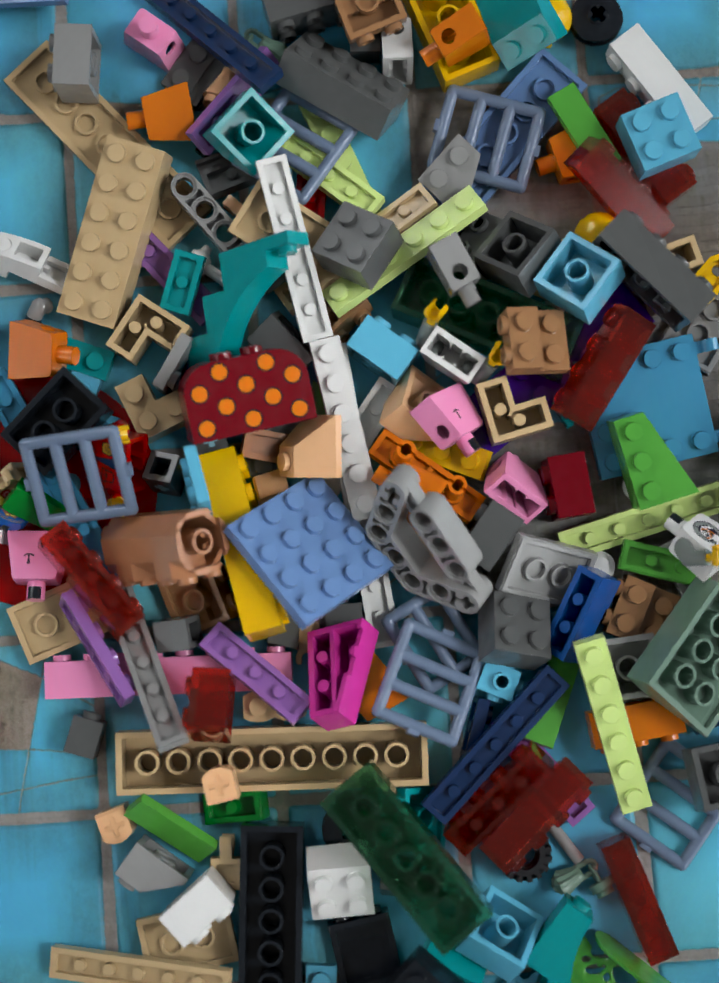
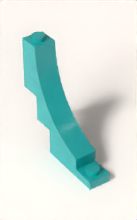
[188,230,309,367]
[527,892,593,983]

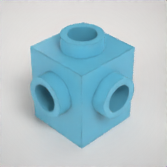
[476,663,524,704]

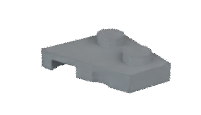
[417,133,481,203]

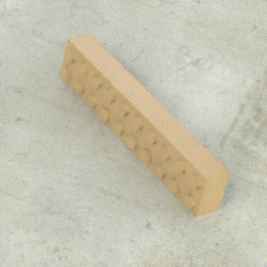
[115,720,429,796]

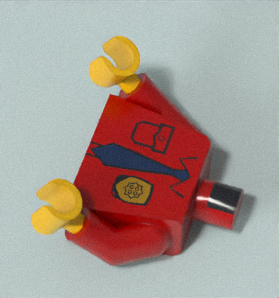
[91,419,148,517]

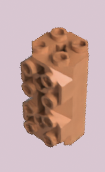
[100,507,230,587]

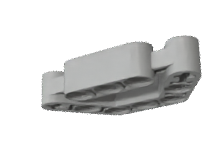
[365,464,493,614]

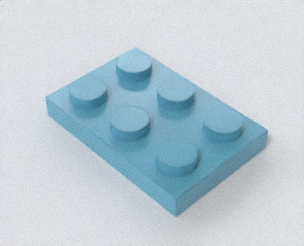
[179,444,213,516]

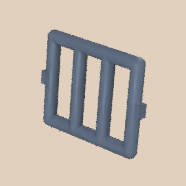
[427,84,546,194]
[231,88,359,205]
[18,425,138,527]
[381,595,478,694]
[371,618,485,748]
[610,740,719,871]

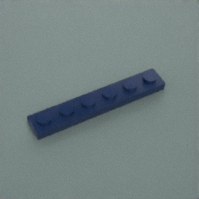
[145,0,284,95]
[421,663,570,825]

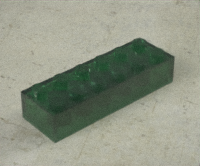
[390,257,585,384]
[319,758,493,956]

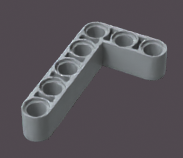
[171,172,286,295]

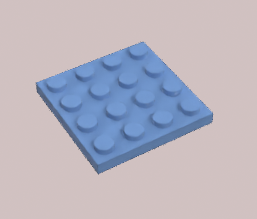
[223,478,394,631]

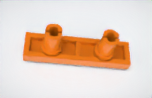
[368,428,486,524]

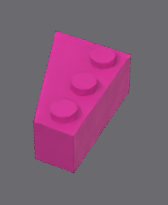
[307,618,379,731]

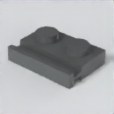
[161,39,226,110]
[195,152,258,200]

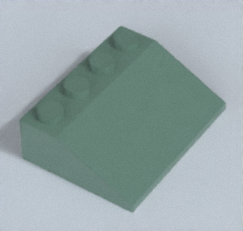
[627,577,719,737]

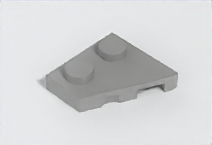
[152,332,193,395]

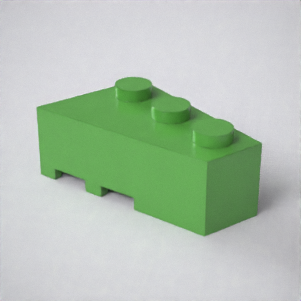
[606,412,699,511]

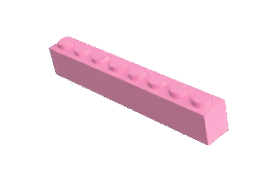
[44,646,293,700]

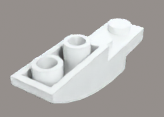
[0,232,70,295]

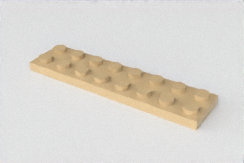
[3,40,213,250]

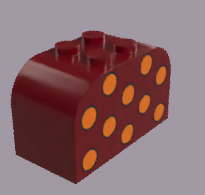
[178,344,317,445]

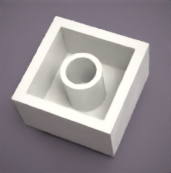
[306,841,375,920]
[158,865,237,948]

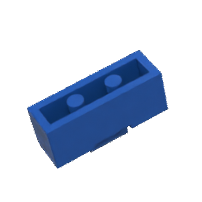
[550,564,621,663]

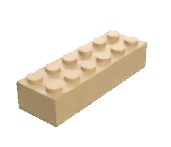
[56,134,173,330]

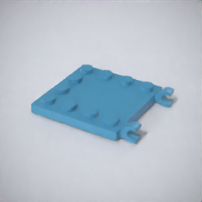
[572,333,719,480]

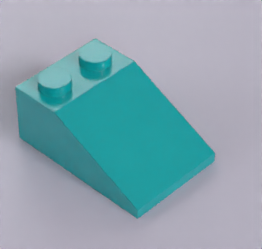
[476,0,568,71]

